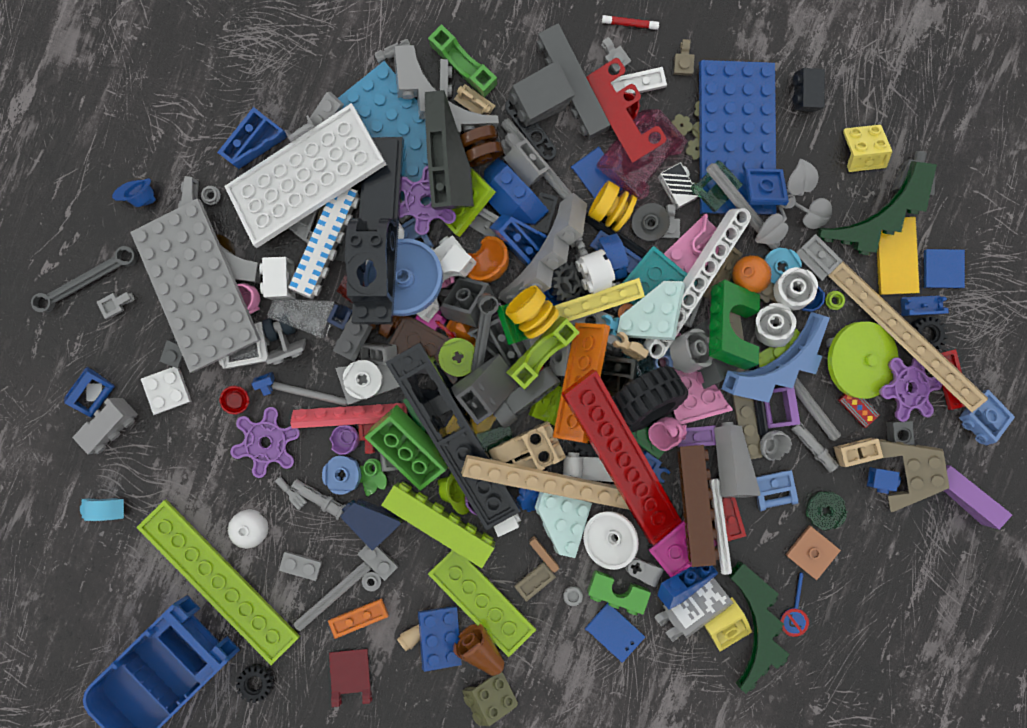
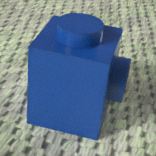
[867,467,901,494]

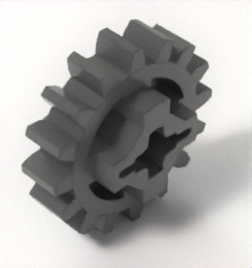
[550,262,585,303]

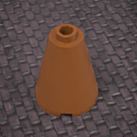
[453,624,505,676]

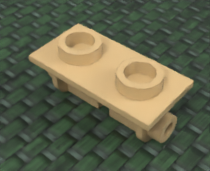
[454,84,495,115]

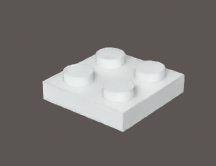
[141,367,192,415]

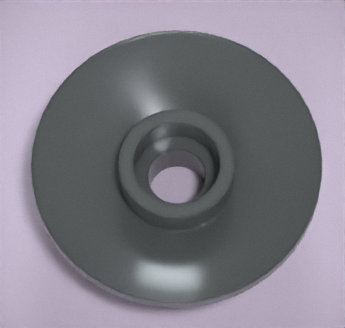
[632,203,670,241]

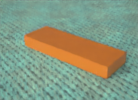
[328,598,389,639]

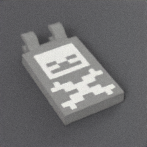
[654,578,734,642]

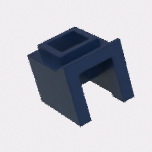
[327,304,352,330]

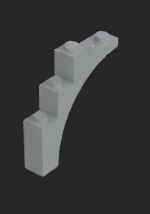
[394,45,499,135]
[178,176,261,284]
[499,193,587,304]

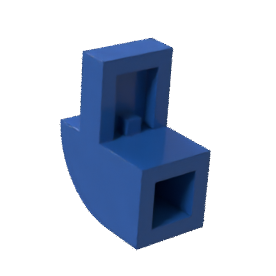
[599,233,629,281]

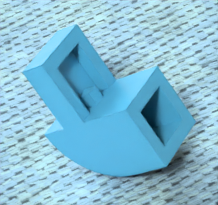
[80,498,124,521]

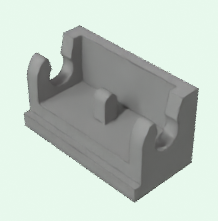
[469,208,500,239]

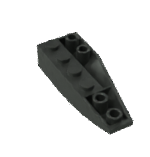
[425,90,474,210]

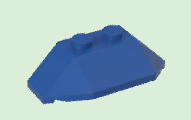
[484,158,549,225]

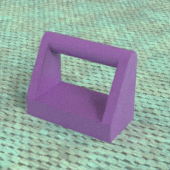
[765,386,800,428]

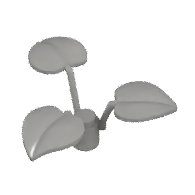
[755,159,832,244]

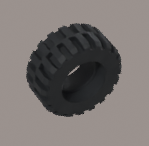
[612,366,688,432]

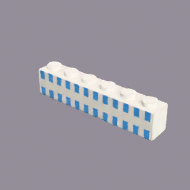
[288,188,360,300]

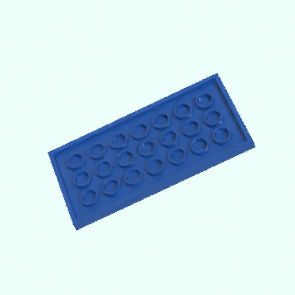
[699,60,776,215]

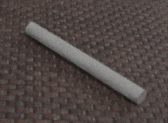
[272,382,348,406]

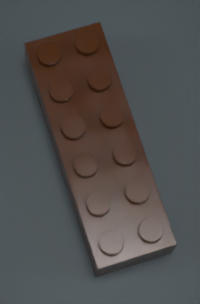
[677,445,719,567]

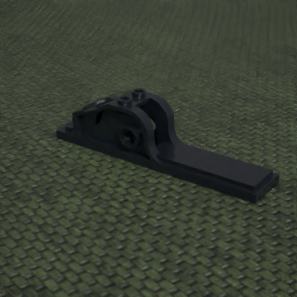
[345,137,404,324]
[385,342,520,530]

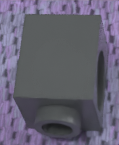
[886,421,914,445]

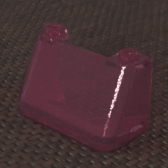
[597,109,688,200]

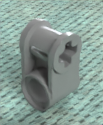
[625,557,664,587]

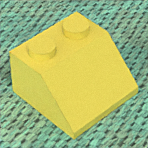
[704,597,752,652]

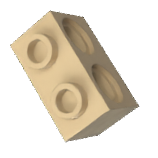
[833,438,883,467]

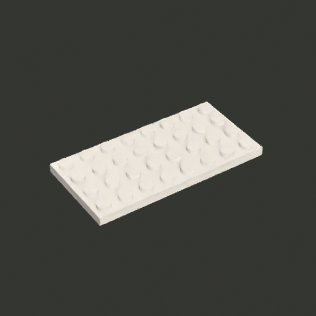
[224,103,387,248]

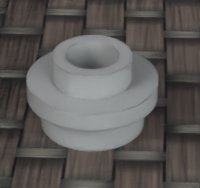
[201,186,221,205]
[362,572,381,591]

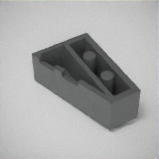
[468,314,527,368]
[684,318,739,389]

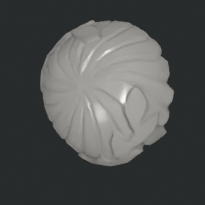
[760,430,792,461]

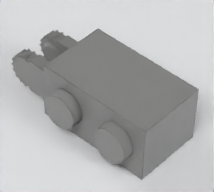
[500,133,550,187]

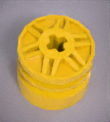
[588,180,637,232]
[505,285,559,339]

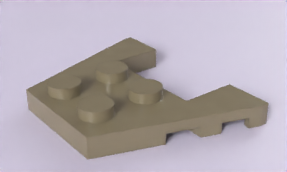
[879,439,950,512]

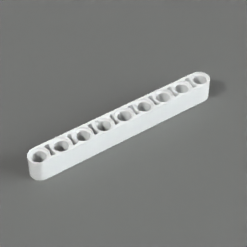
[643,208,751,359]

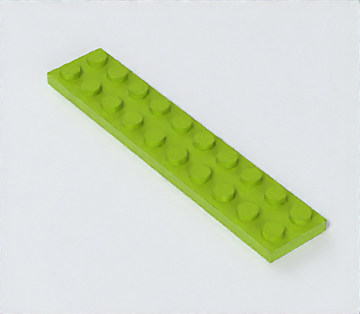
[136,499,300,665]

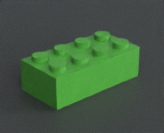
[364,405,448,491]

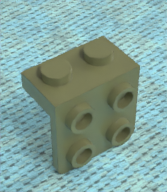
[462,672,518,726]

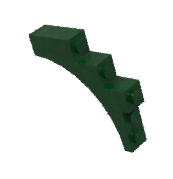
[816,161,937,255]
[727,561,790,694]

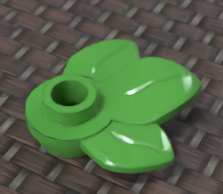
[359,458,387,496]

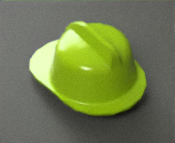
[438,473,469,515]

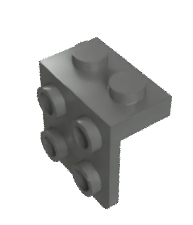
[333,316,373,362]

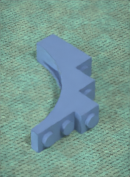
[721,312,830,403]

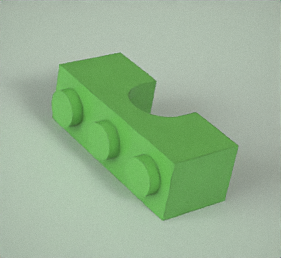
[587,570,651,615]

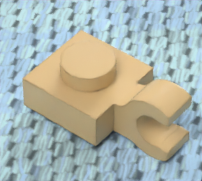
[612,332,649,361]

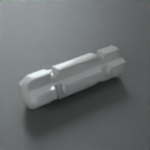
[375,39,410,63]

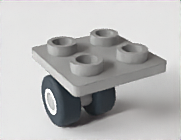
[262,312,307,365]

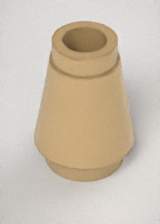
[397,624,420,651]

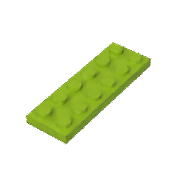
[428,550,536,657]

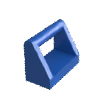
[64,367,115,418]

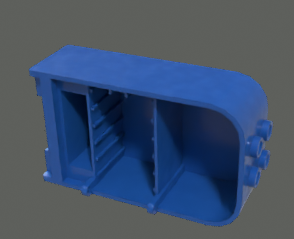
[83,595,240,728]

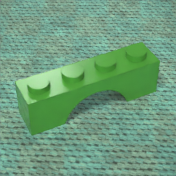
[428,24,497,98]

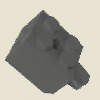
[438,276,494,328]

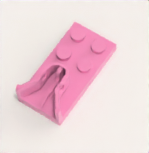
[664,213,719,274]

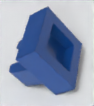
[251,372,275,396]

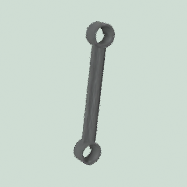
[31,246,138,313]
[470,293,499,373]

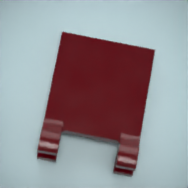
[329,649,372,707]

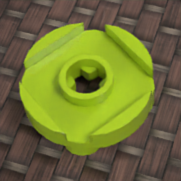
[439,338,475,377]

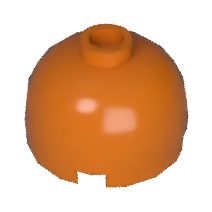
[732,255,772,293]

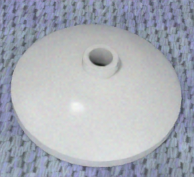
[583,511,639,570]

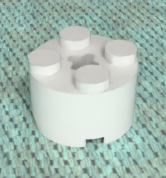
[575,249,615,294]
[773,267,818,311]
[755,303,796,347]

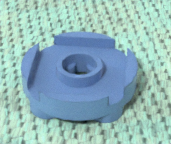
[322,455,361,495]

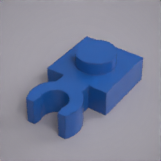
[643,451,670,483]

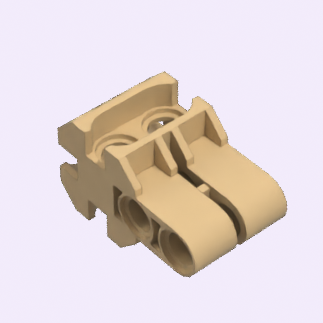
[488,421,566,486]

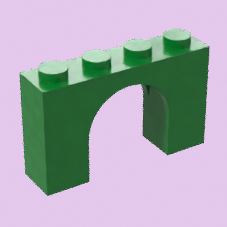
[709,279,760,370]

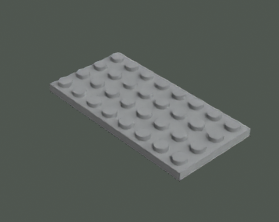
[130,198,261,373]

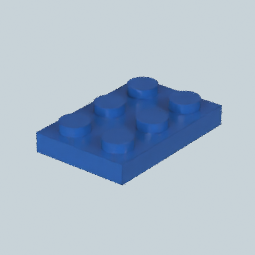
[418,606,462,672]

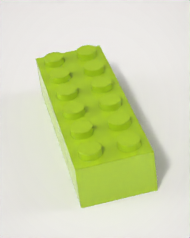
[381,481,495,568]

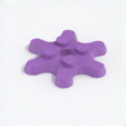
[399,166,456,235]
[879,357,942,422]
[230,407,300,478]

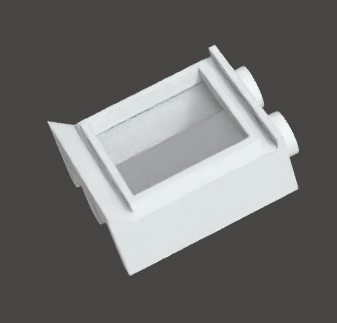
[219,322,269,369]

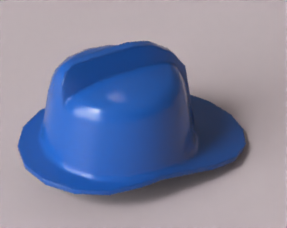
[112,178,155,207]

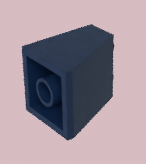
[340,499,404,551]

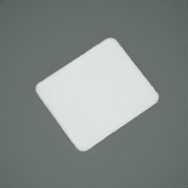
[86,384,102,401]

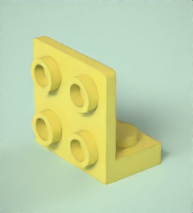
[843,125,892,172]

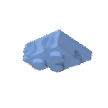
[959,390,1015,446]

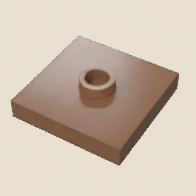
[785,525,841,580]

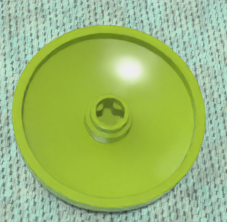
[828,322,899,399]

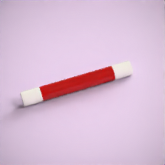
[602,15,659,30]

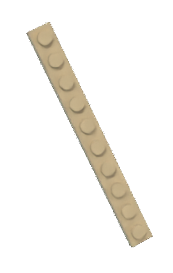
[828,261,988,412]
[461,455,630,510]

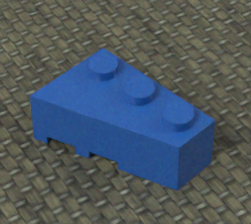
[217,107,287,169]

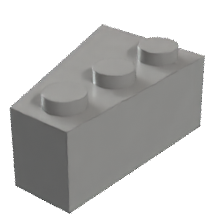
[72,398,138,455]

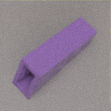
[944,465,1012,530]

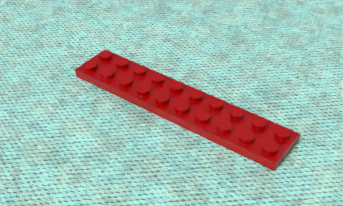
[561,369,682,546]

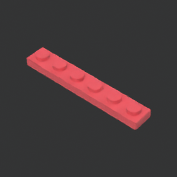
[290,403,408,428]

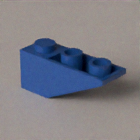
[657,566,718,610]

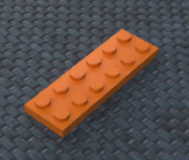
[553,323,610,443]

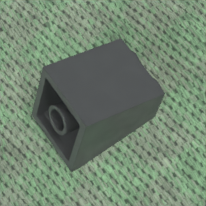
[509,61,575,127]

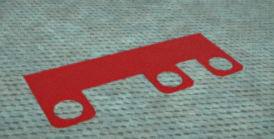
[586,58,666,163]

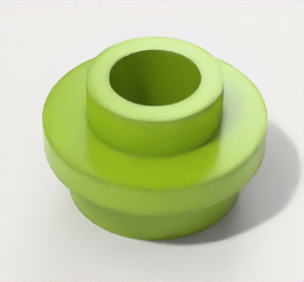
[825,291,845,310]

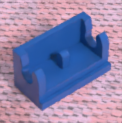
[901,296,949,317]

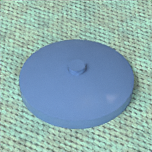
[364,238,443,316]

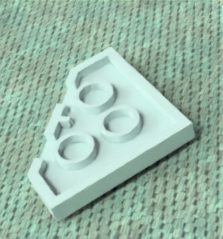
[617,281,685,340]
[535,492,592,558]

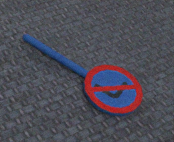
[780,572,809,637]

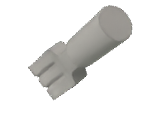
[275,476,307,510]

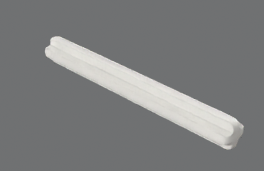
[709,478,732,575]

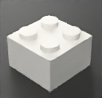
[259,257,296,300]

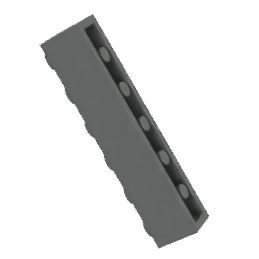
[536,23,610,140]

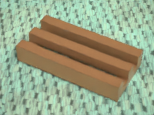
[529,536,560,573]

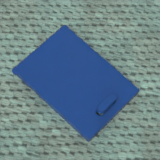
[571,147,627,199]
[585,602,645,663]

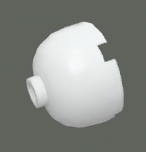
[228,509,269,549]

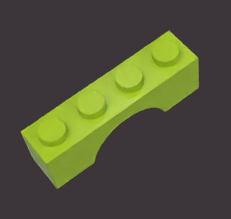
[506,316,580,390]

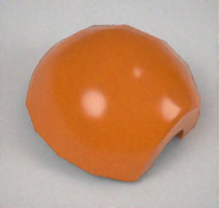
[467,236,509,283]

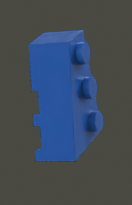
[489,214,547,267]

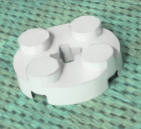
[343,360,383,399]

